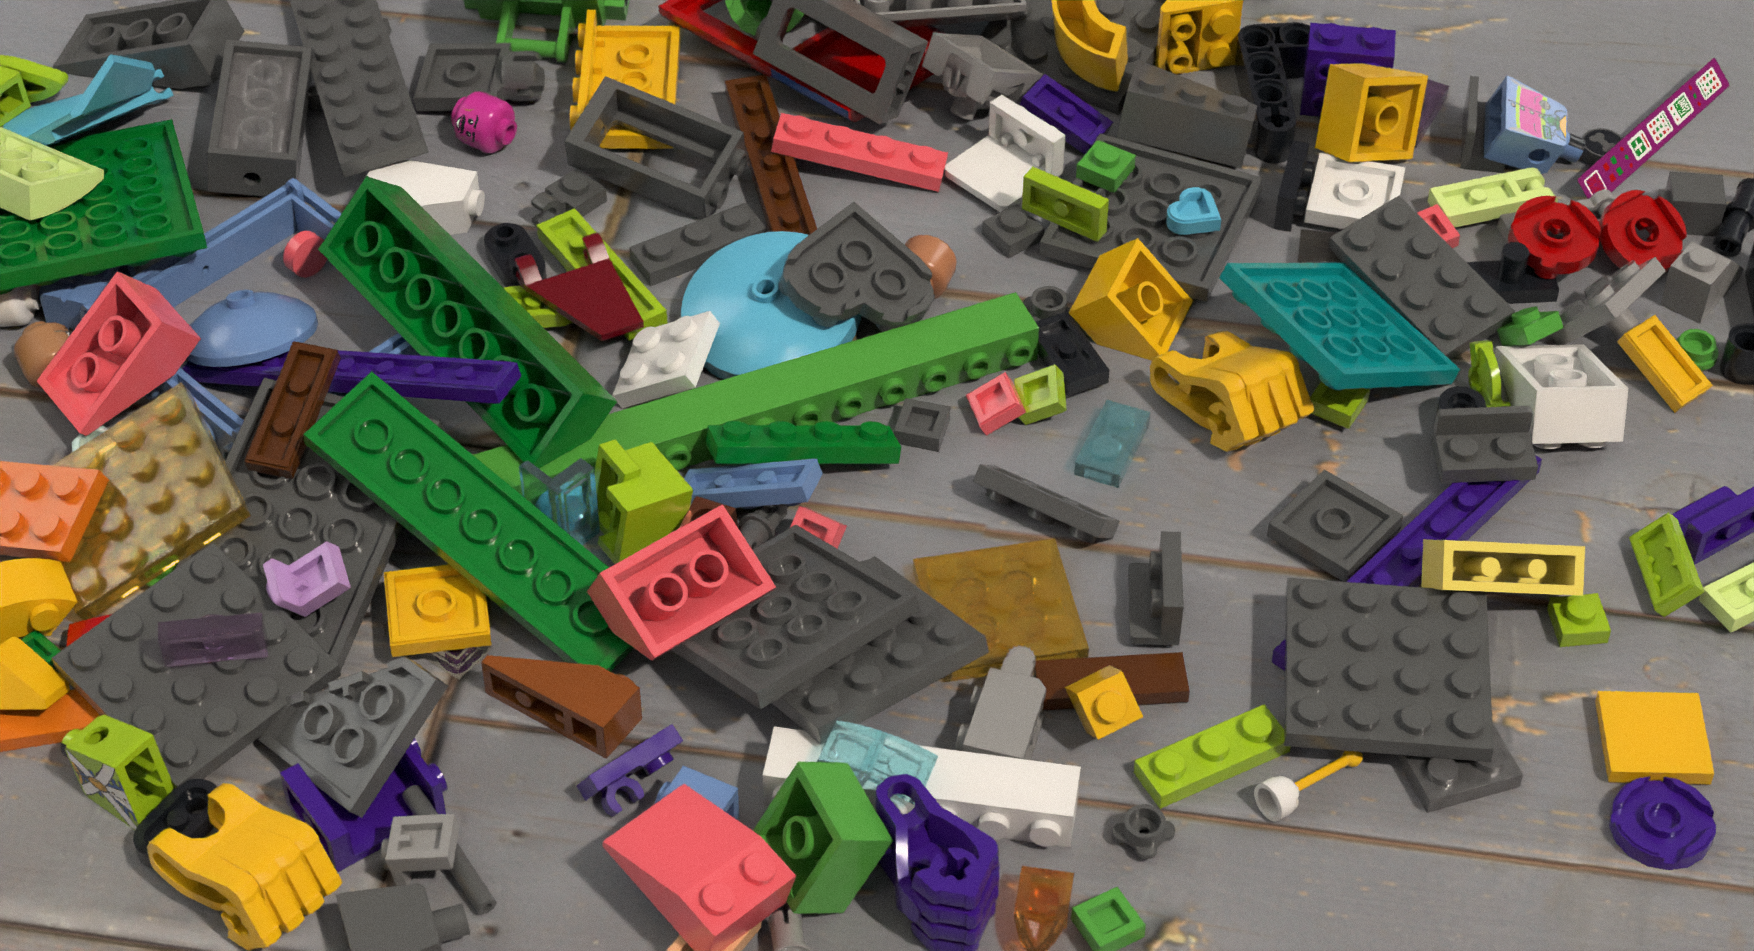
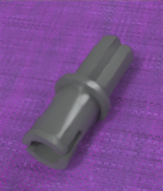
[739,504,789,550]

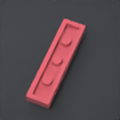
[771,113,948,192]

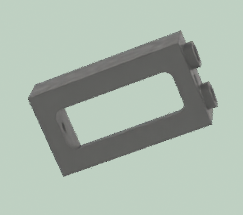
[753,0,928,124]
[564,76,748,220]

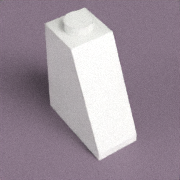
[367,160,485,235]

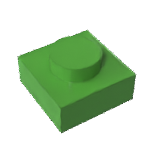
[1076,140,1136,193]
[1497,307,1564,346]
[1071,887,1146,951]

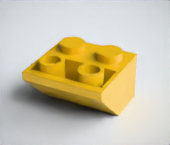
[1155,0,1243,74]

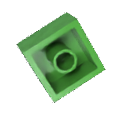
[753,761,893,914]

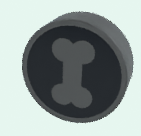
[1581,128,1623,165]

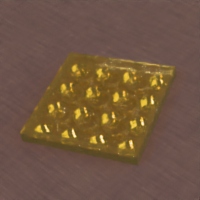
[52,382,251,620]

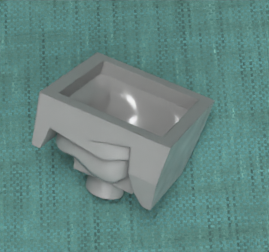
[922,33,1043,120]

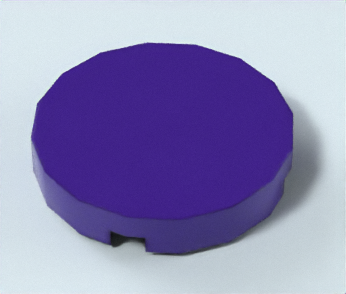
[1609,776,1716,870]

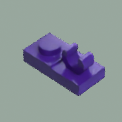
[1019,74,1113,155]
[576,724,683,817]

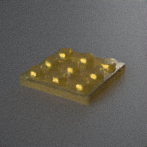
[913,538,1089,683]

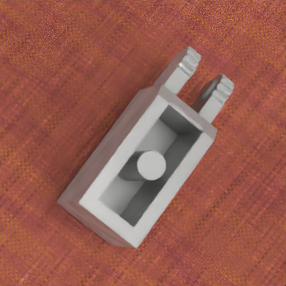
[955,645,1046,760]

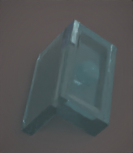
[519,458,600,545]

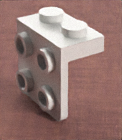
[945,95,1065,212]

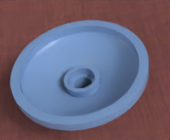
[187,290,318,367]

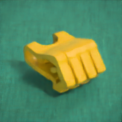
[1150,331,1315,452]
[147,783,342,951]

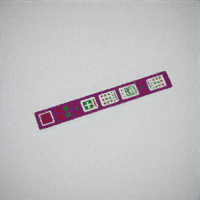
[1577,58,1730,199]

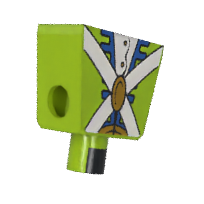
[61,715,175,830]

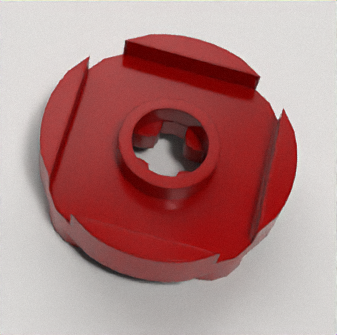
[1598,190,1687,272]
[1508,195,1601,279]

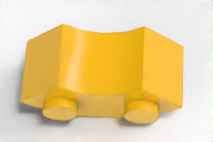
[1052,0,1128,92]
[0,558,77,644]

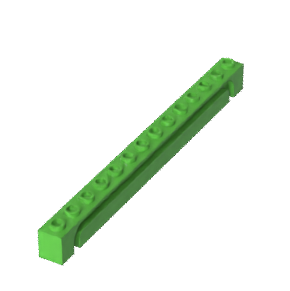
[473,292,1039,512]

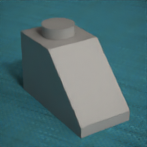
[1660,242,1744,324]

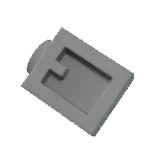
[381,814,460,886]

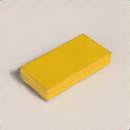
[1617,315,1713,413]

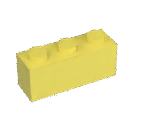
[1421,539,1585,596]

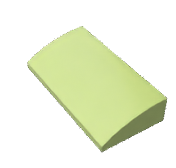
[0,127,104,221]

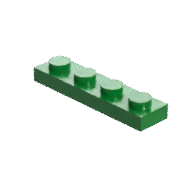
[706,421,901,464]

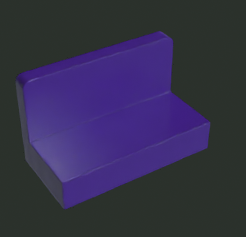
[1671,486,1754,565]

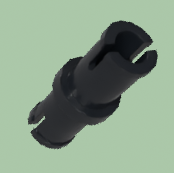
[1713,178,1754,257]

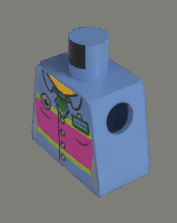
[1484,75,1585,174]

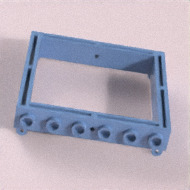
[79,178,421,461]

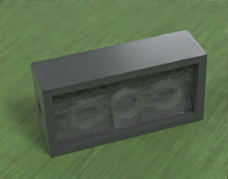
[207,39,312,196]

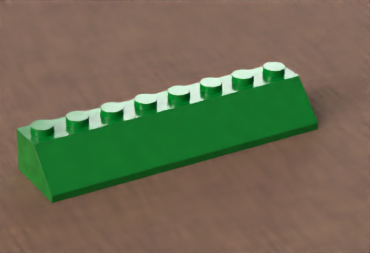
[318,176,617,470]

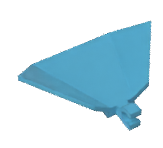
[3,54,174,147]

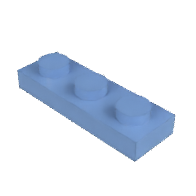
[684,458,822,510]

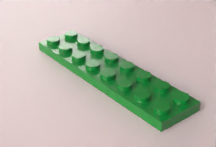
[303,372,634,672]

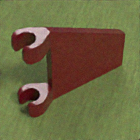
[515,233,644,341]

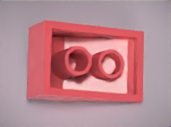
[37,271,201,436]
[602,784,796,951]

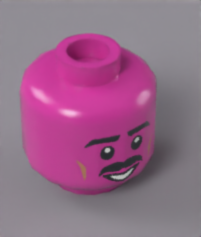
[451,91,517,153]

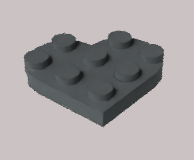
[779,202,935,332]

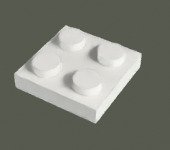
[1305,153,1405,229]
[612,311,720,408]

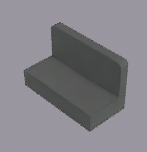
[1460,76,1505,173]

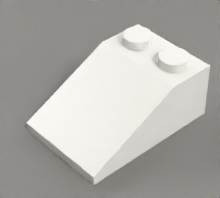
[1495,344,1629,449]

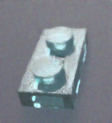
[1074,400,1151,488]

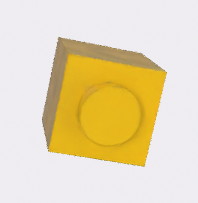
[1065,665,1143,740]

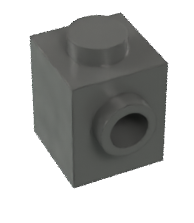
[1657,172,1727,236]

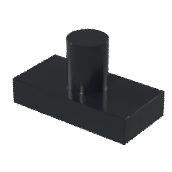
[1467,242,1559,304]

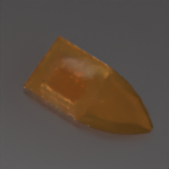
[1014,866,1074,951]

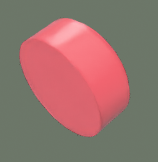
[283,231,327,278]

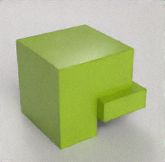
[588,439,693,564]

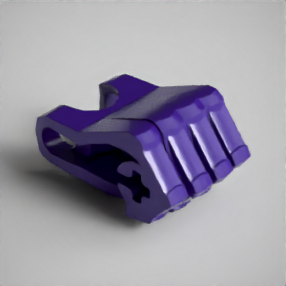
[875,773,1000,951]

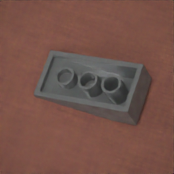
[53,0,245,89]

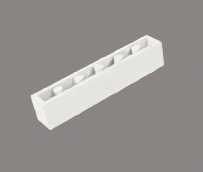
[763,726,1081,848]

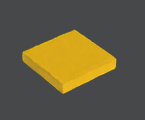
[384,564,492,657]
[1595,691,1714,785]

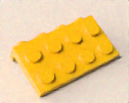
[570,10,681,149]

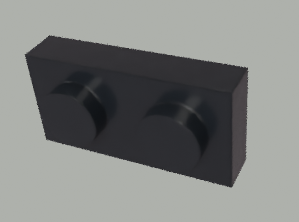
[1274,140,1315,232]
[1036,311,1110,396]

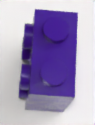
[1300,23,1396,117]

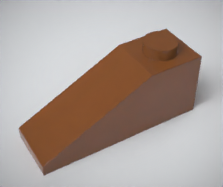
[481,655,642,759]

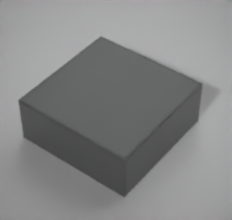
[894,398,951,452]

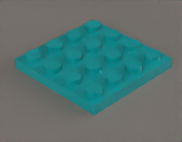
[1219,263,1461,391]

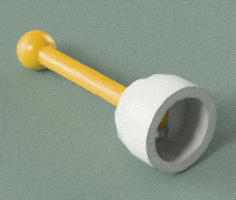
[1254,751,1363,822]

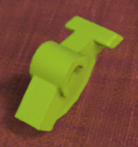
[1468,340,1511,407]

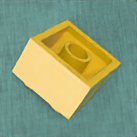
[1315,63,1428,162]
[1069,238,1193,361]

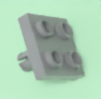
[1550,257,1666,345]

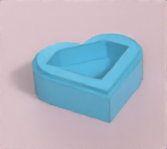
[1166,187,1221,235]

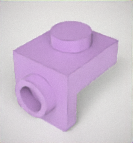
[263,541,351,617]

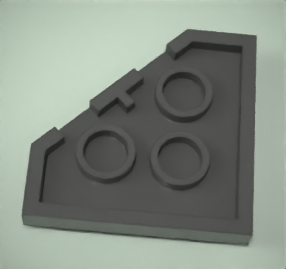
[259,656,448,817]

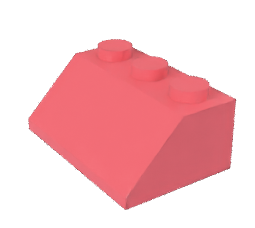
[587,504,776,660]

